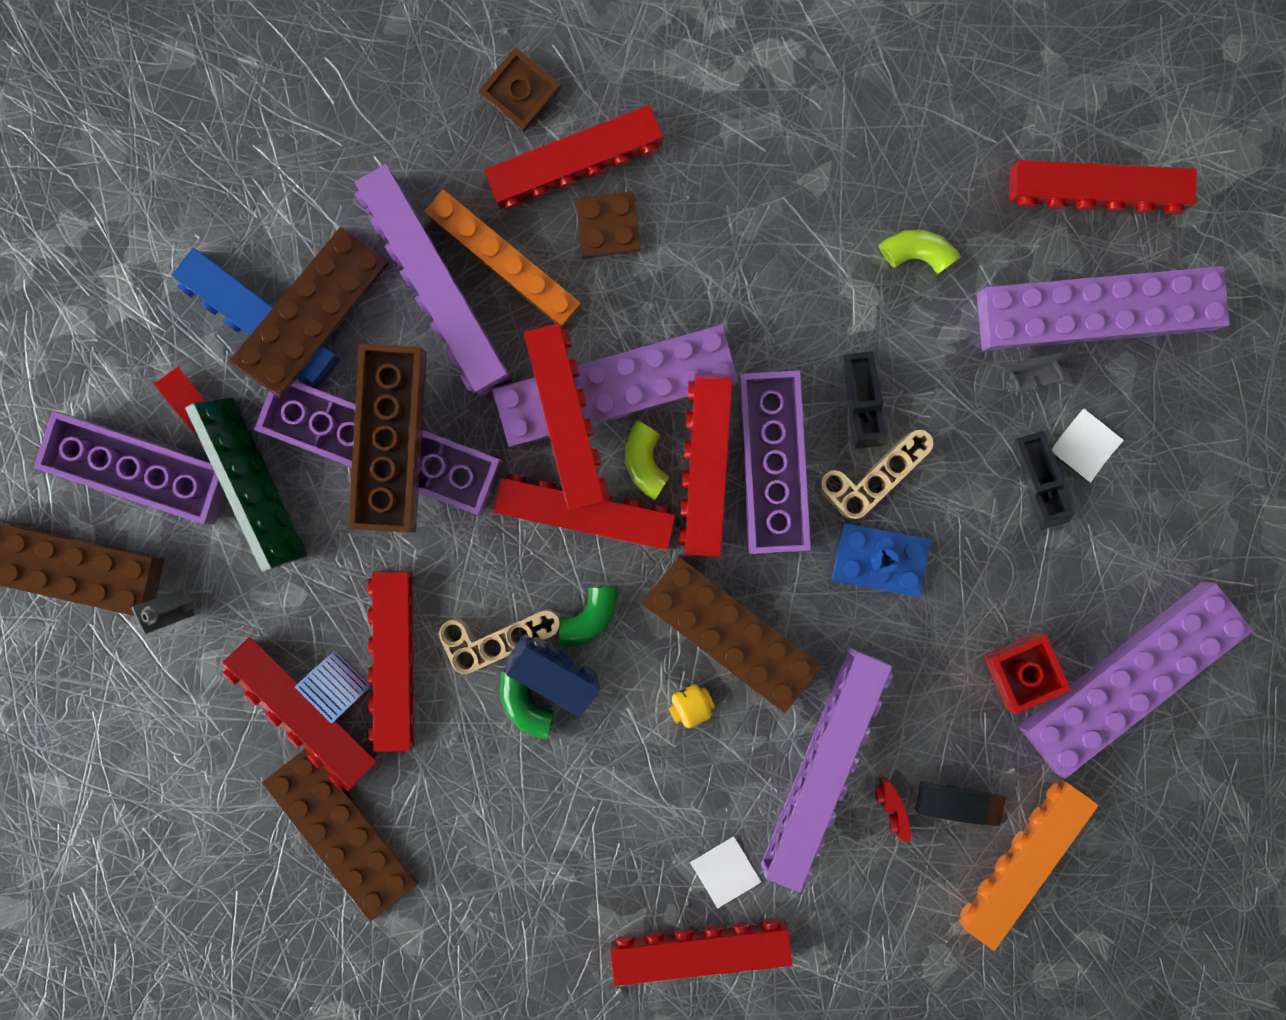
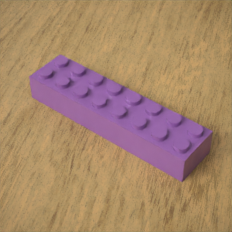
[354,164,513,397]
[977,266,1230,351]
[492,325,739,449]
[254,381,503,516]
[1018,582,1253,779]
[761,647,893,893]

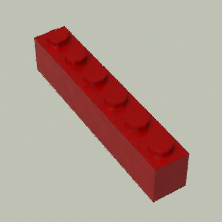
[484,105,663,210]
[1009,160,1197,215]
[524,323,609,511]
[679,373,732,557]
[493,474,675,550]
[367,571,415,752]
[222,637,376,791]
[610,919,793,986]

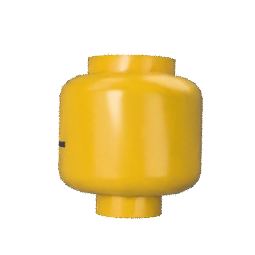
[669,684,715,728]

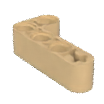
[818,430,934,519]
[439,609,561,674]

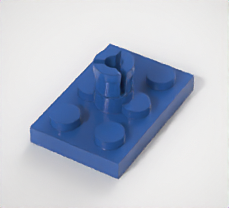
[832,523,931,597]

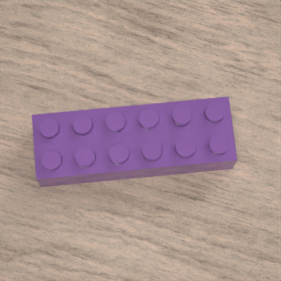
[738,370,811,554]
[33,411,225,524]

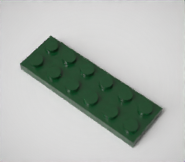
[185,398,307,572]

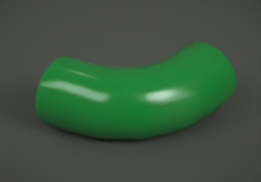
[559,586,618,647]
[500,670,554,740]

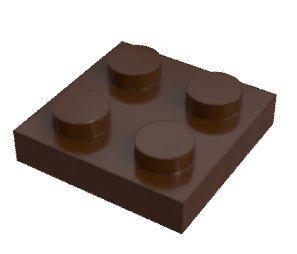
[478,47,561,132]
[575,191,641,258]

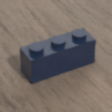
[504,634,601,717]

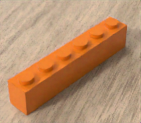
[424,189,582,331]
[959,779,1099,951]

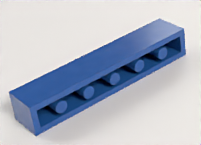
[171,248,341,386]

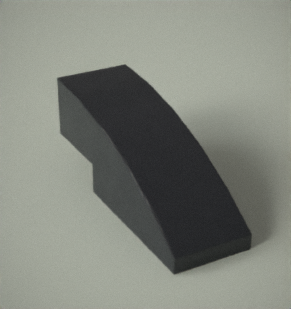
[843,351,887,449]
[1015,431,1074,530]
[915,781,1006,826]

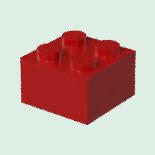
[982,632,1071,714]

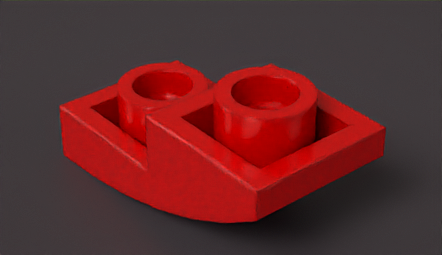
[154,366,206,433]
[875,776,912,841]

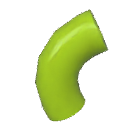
[879,230,962,274]
[624,420,670,501]

